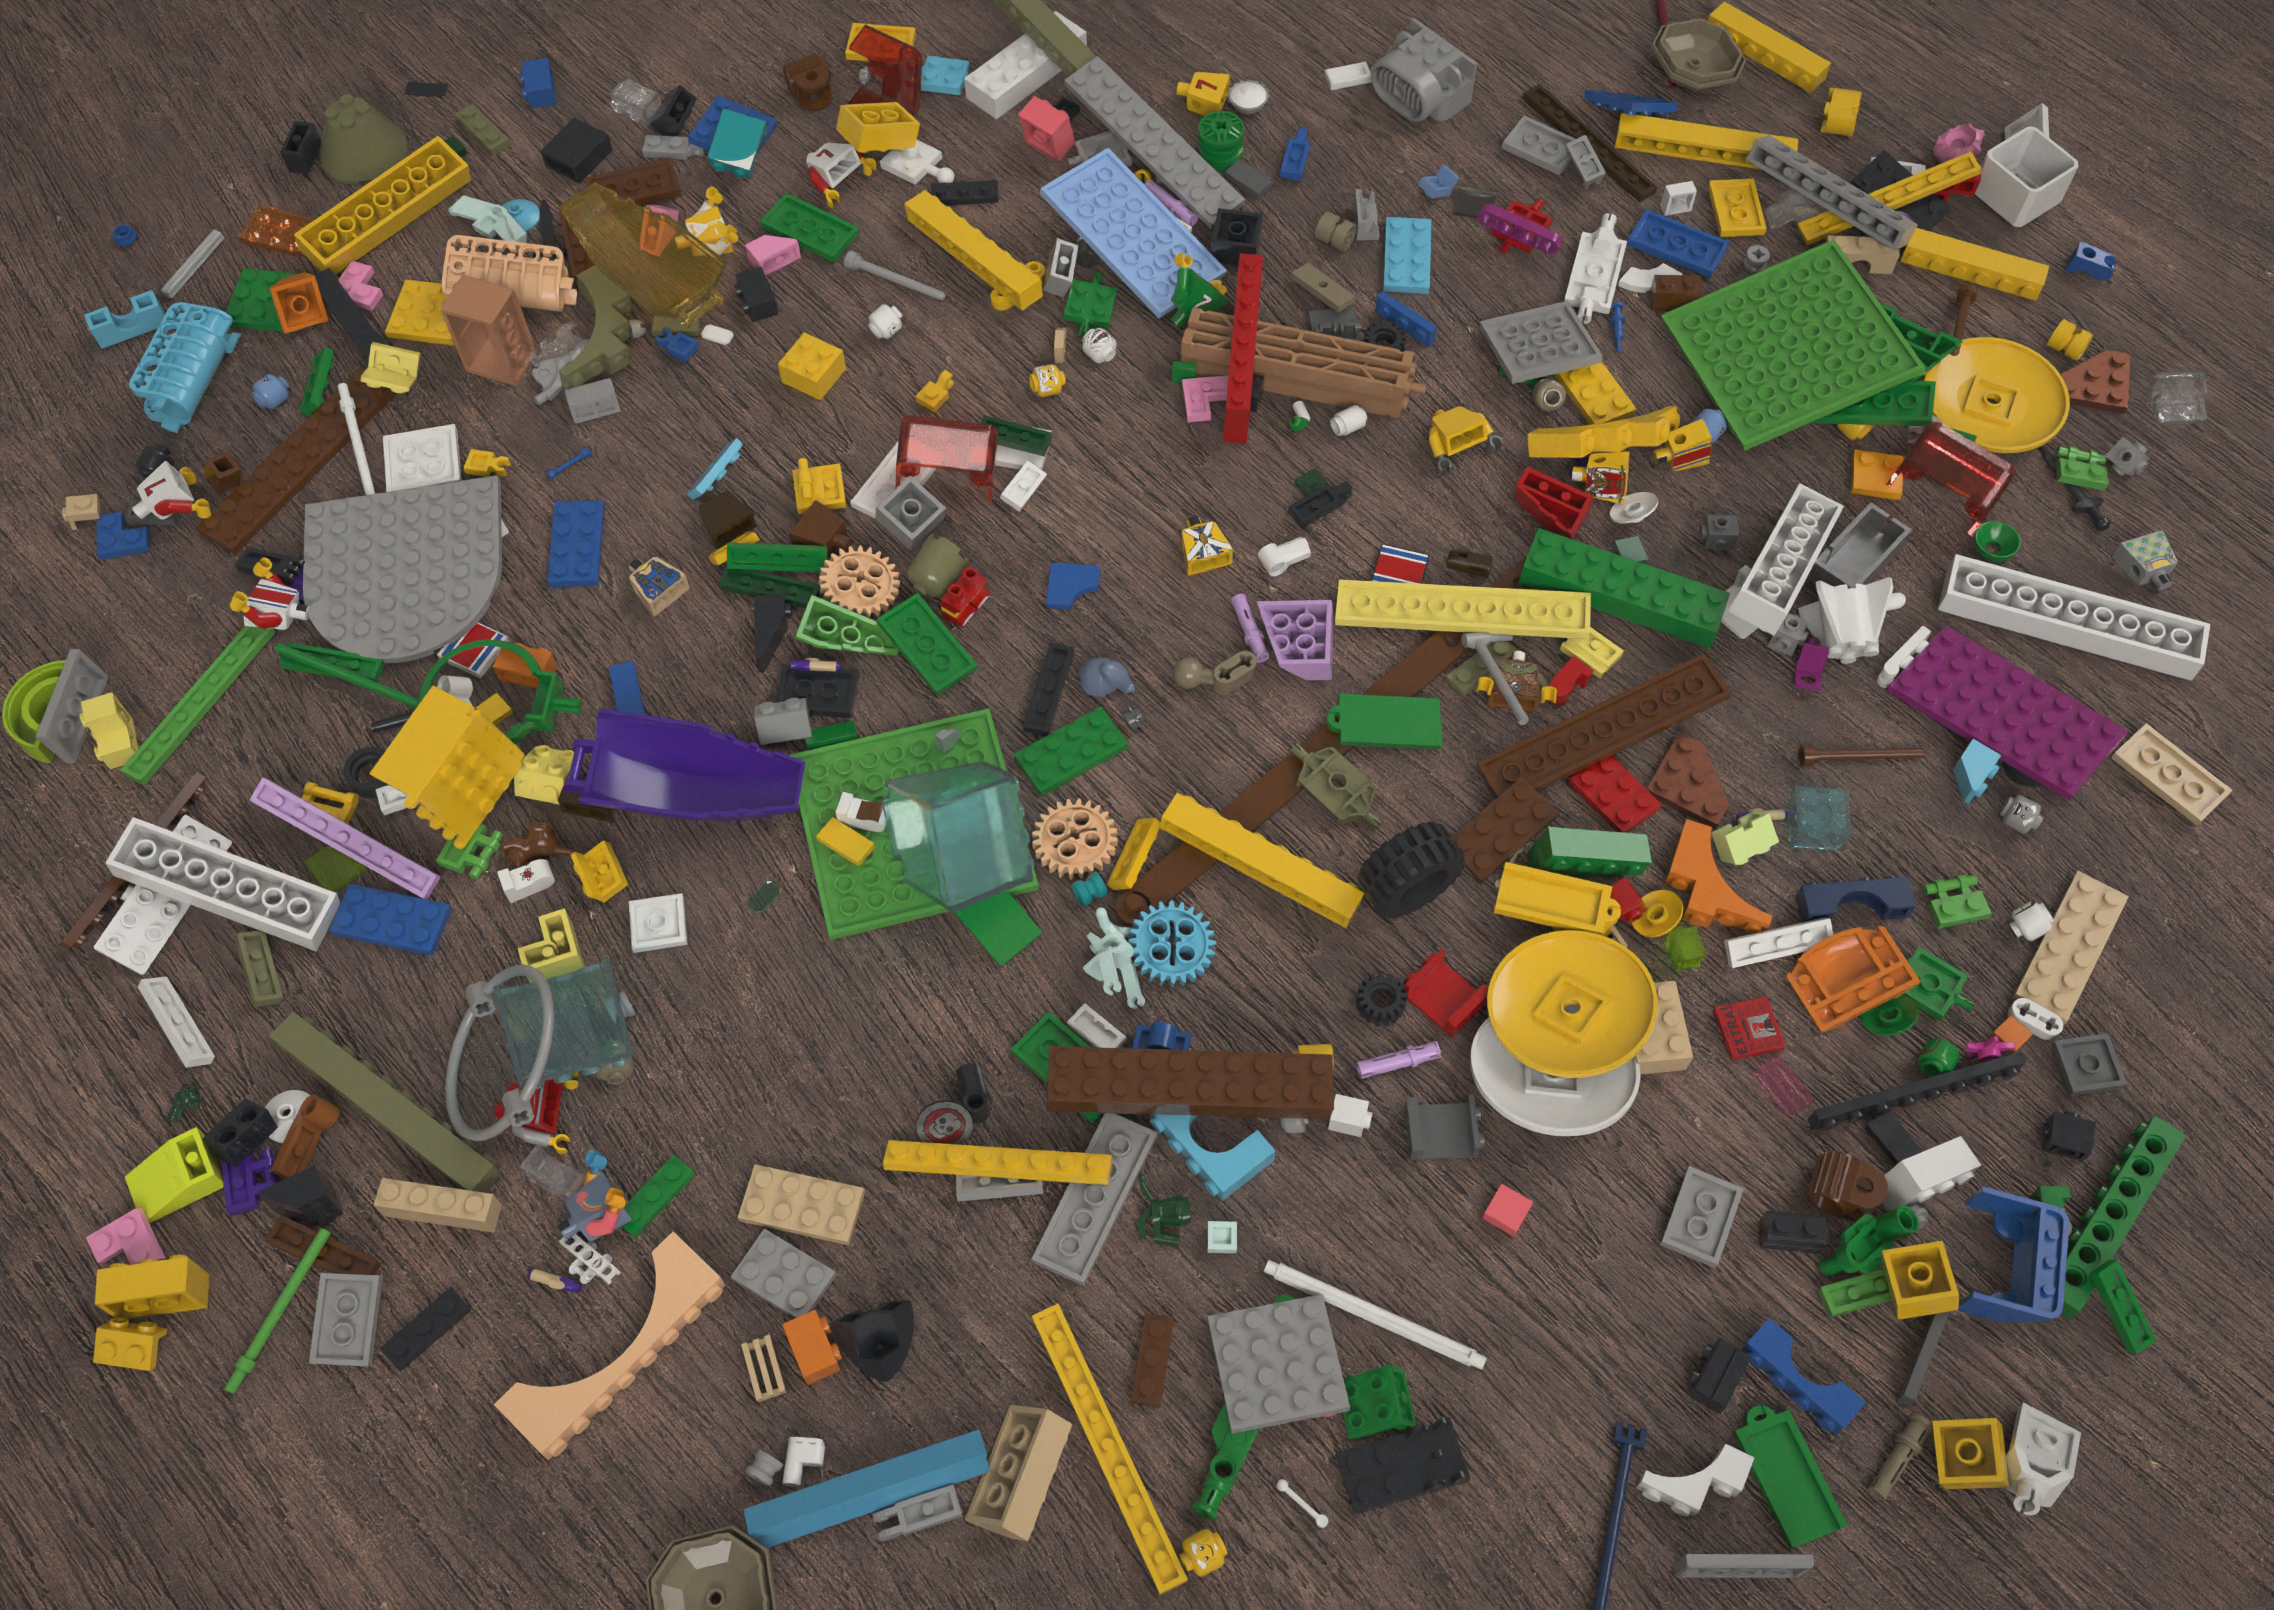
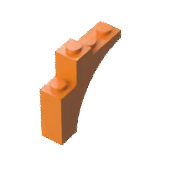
[1665,819,1773,934]

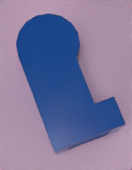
[2065,241,2116,281]

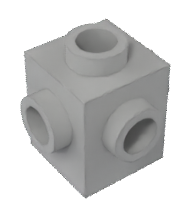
[2105,437,2150,476]
[1768,613,1808,657]

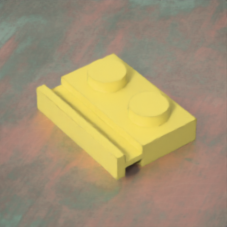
[1560,627,1624,679]

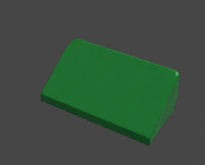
[805,721,858,750]

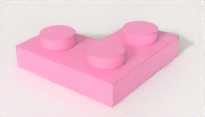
[338,261,383,311]
[1182,375,1229,422]
[86,1208,166,1265]

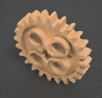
[819,546,900,619]
[1032,798,1118,880]

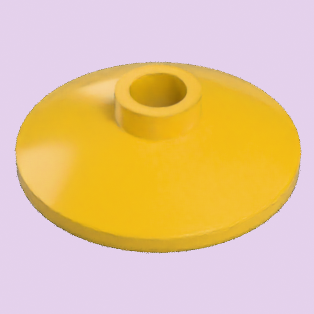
[1632,890,1683,937]

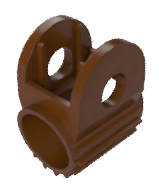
[783,53,832,111]
[1806,1152,1888,1220]

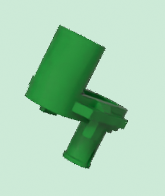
[1819,1205,1919,1277]

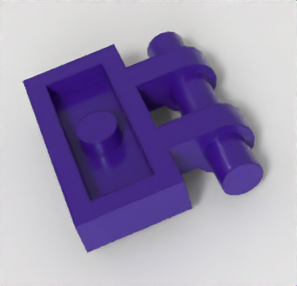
[221,1149,278,1216]

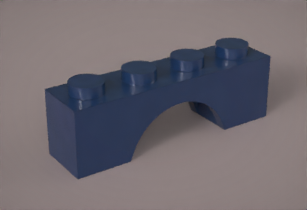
[1796,876,1916,923]

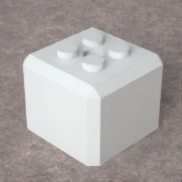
[1975,127,2078,227]

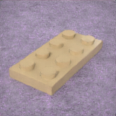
[2111,723,2233,826]
[738,1164,865,1245]

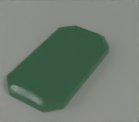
[747,880,781,913]

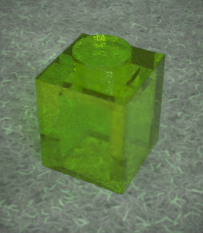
[1664,926,1707,972]

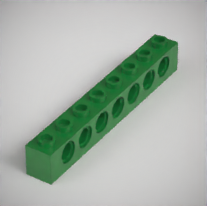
[2061,1116,2186,1320]

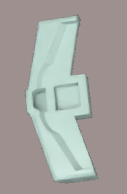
[448,195,527,252]

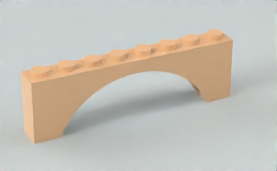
[494,1232,725,1460]

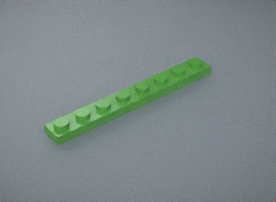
[120,626,276,786]

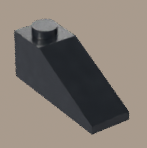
[754,593,792,672]

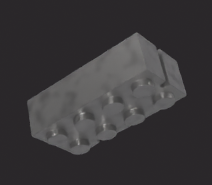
[1806,503,1912,589]

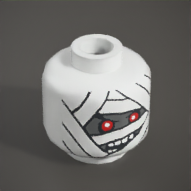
[1082,328,1117,363]

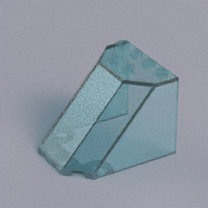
[493,956,634,1089]

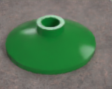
[1862,995,1919,1036]

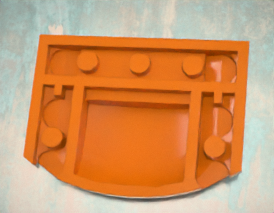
[1786,926,1921,1033]

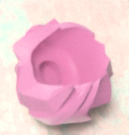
[1933,123,1985,164]

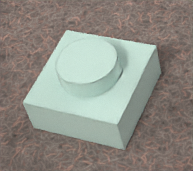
[1208,1221,1237,1253]

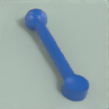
[547,448,591,479]

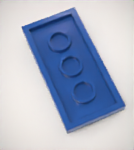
[1627,209,1730,278]
[547,500,605,588]
[329,884,452,956]

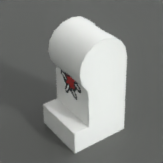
[497,859,555,903]

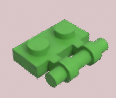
[2055,446,2109,491]
[436,824,503,880]
[1922,874,1992,929]

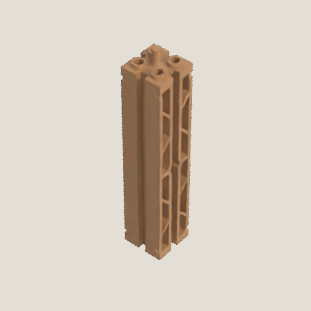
[1181,307,1427,419]

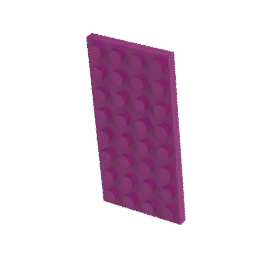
[1887,625,2128,801]

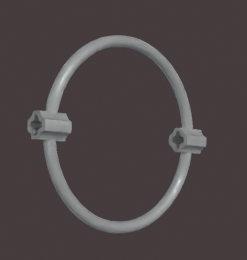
[445,965,554,1141]

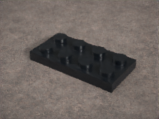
[1851,150,1951,231]

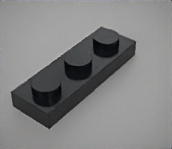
[931,180,999,206]
[380,1287,472,1372]

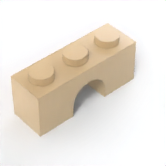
[1825,235,1899,274]

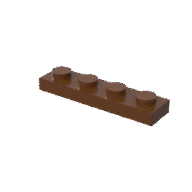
[559,207,594,283]
[264,1215,381,1275]

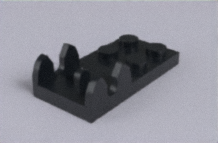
[1335,1417,1471,1515]

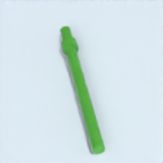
[224,1228,331,1394]

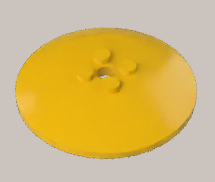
[1923,337,2070,453]
[1487,930,1658,1078]

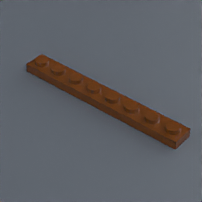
[59,772,206,951]

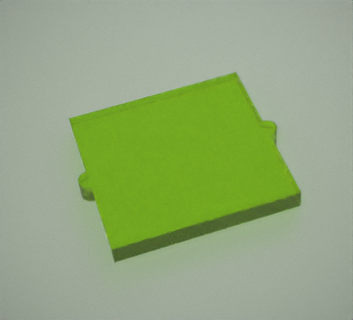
[304,845,367,892]

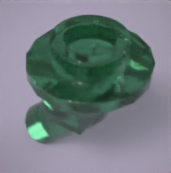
[166,1084,202,1123]

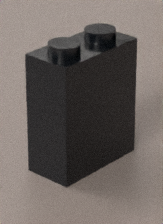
[541,118,613,183]

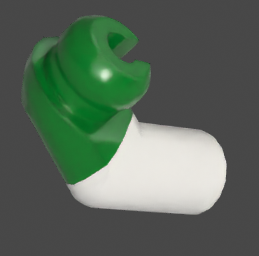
[1289,401,1310,432]

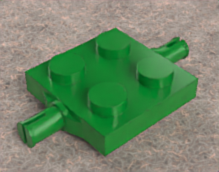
[1063,272,1118,337]
[1903,947,1976,1021]

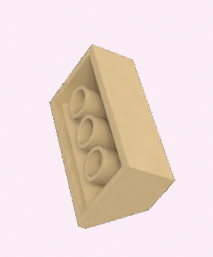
[965,1405,1072,1541]

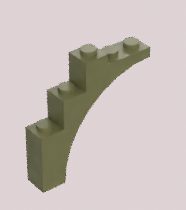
[559,265,632,390]

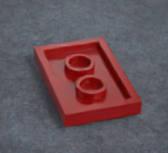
[1568,755,1662,833]

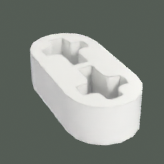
[2008,998,2063,1040]

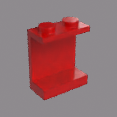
[1404,949,1488,1038]

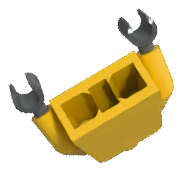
[1429,406,1503,476]

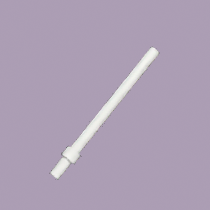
[338,383,375,495]

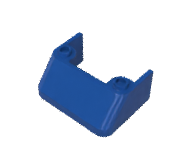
[1957,1186,2069,1323]

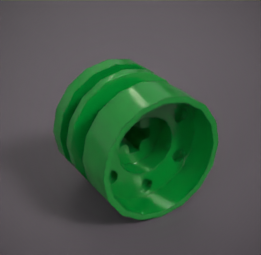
[1197,111,1244,172]

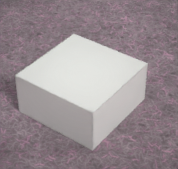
[1660,181,1697,216]

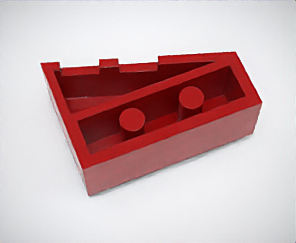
[1514,466,1594,540]

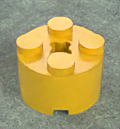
[1821,87,1862,136]

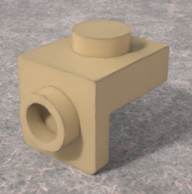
[62,494,100,530]

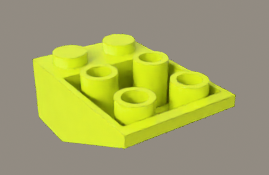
[125,1127,224,1224]

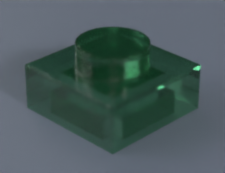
[1295,468,1329,497]

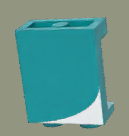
[707,108,768,178]

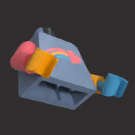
[557,1150,632,1241]

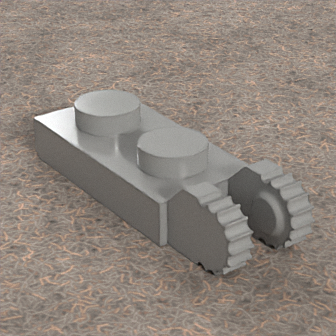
[872,1484,962,1542]

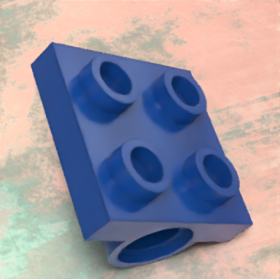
[1132,1022,1192,1050]

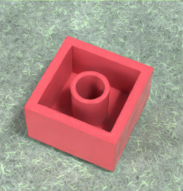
[1018,96,1075,162]

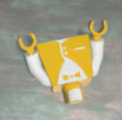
[675,186,738,258]

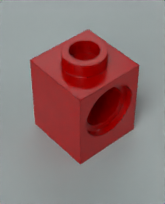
[1610,877,1648,923]

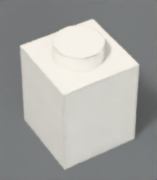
[1328,1094,1373,1137]

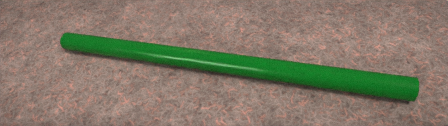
[275,643,418,709]

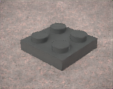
[2051,1033,2128,1096]

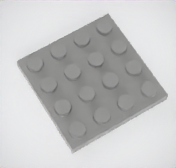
[1480,301,1602,384]
[1207,1294,1350,1434]

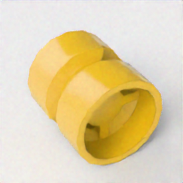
[2047,319,2094,361]

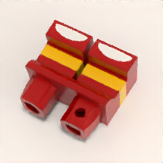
[941,567,990,628]

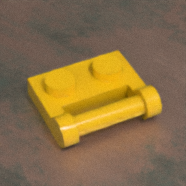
[293,782,359,827]

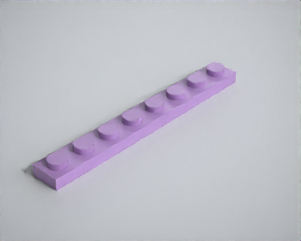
[250,777,441,900]

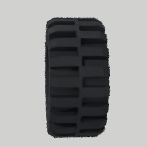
[1358,822,1465,918]

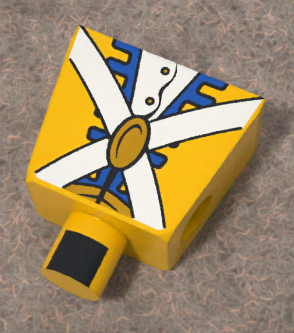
[1181,516,1233,576]

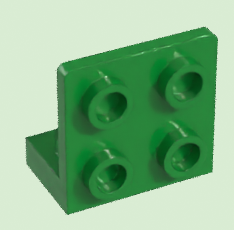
[1343,1364,1417,1440]

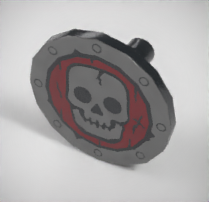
[916,1100,973,1145]

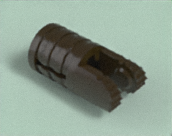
[1445,549,1493,578]

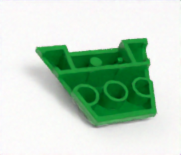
[1878,301,1963,381]

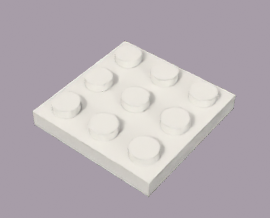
[383,424,462,492]

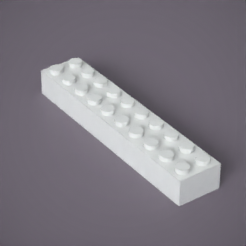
[1938,554,2210,681]

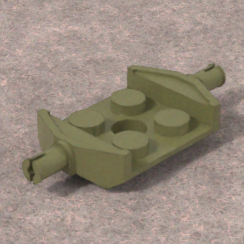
[1291,743,1382,830]

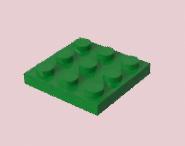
[225,268,300,333]

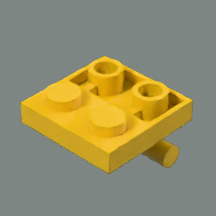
[792,458,846,514]

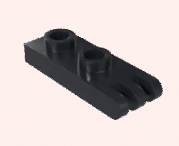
[235,548,305,583]

